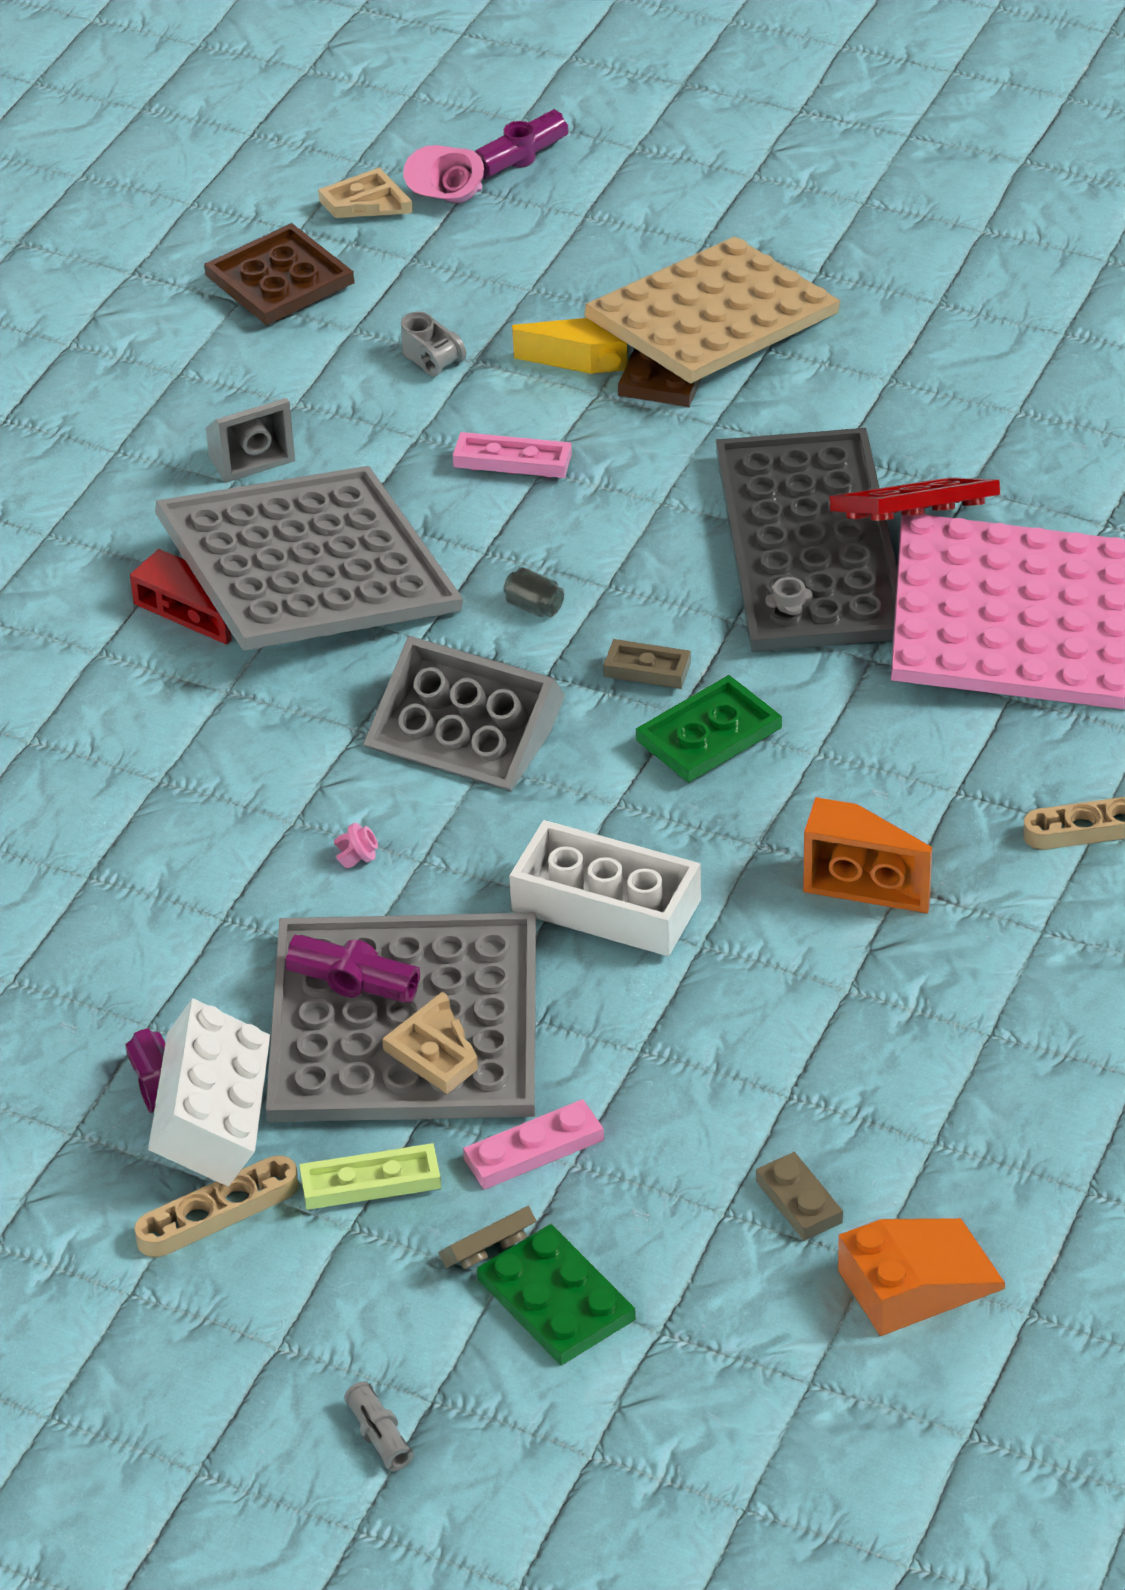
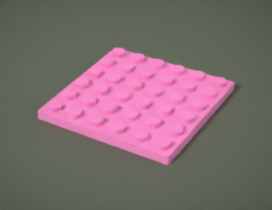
[891,514,1125,710]

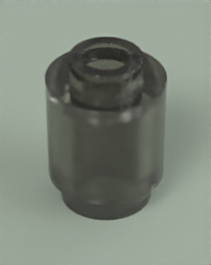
[504,567,565,617]

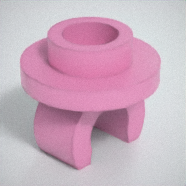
[334,823,378,868]

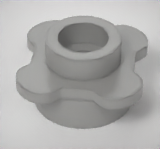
[766,577,812,615]

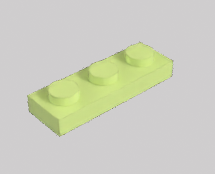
[299,1143,441,1210]

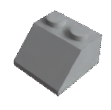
[206,398,295,483]

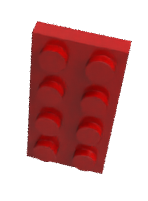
[829,477,1000,521]

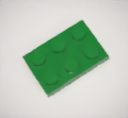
[636,675,782,783]
[477,1224,636,1366]

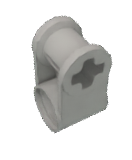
[401,312,466,377]

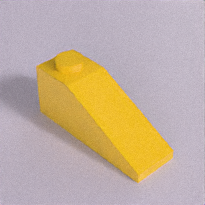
[512,318,627,374]

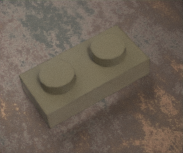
[603,639,691,689]
[756,1151,843,1241]
[438,1205,537,1270]

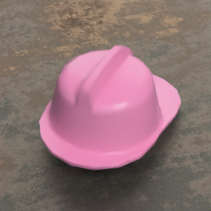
[403,145,484,204]

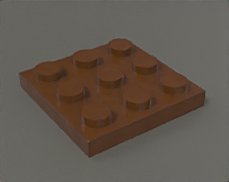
[204,223,355,325]

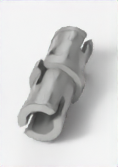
[344,1381,414,1471]

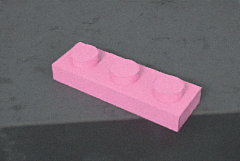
[453,432,572,478]
[463,1099,604,1190]

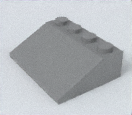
[363,636,565,792]

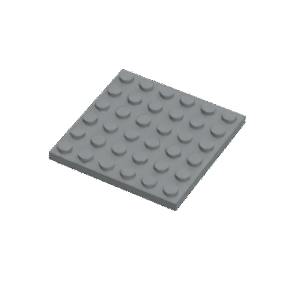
[155,466,463,651]
[266,913,536,1122]

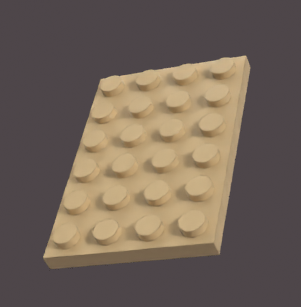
[584,236,840,384]

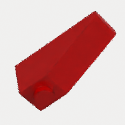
[130,548,232,645]

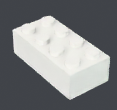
[509,820,701,957]
[148,998,270,1187]

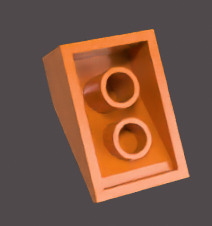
[803,797,932,913]
[838,1218,1005,1337]

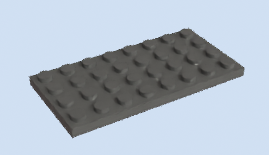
[716,428,898,652]

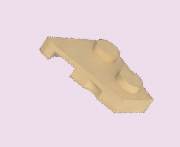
[318,167,413,218]
[382,992,478,1094]

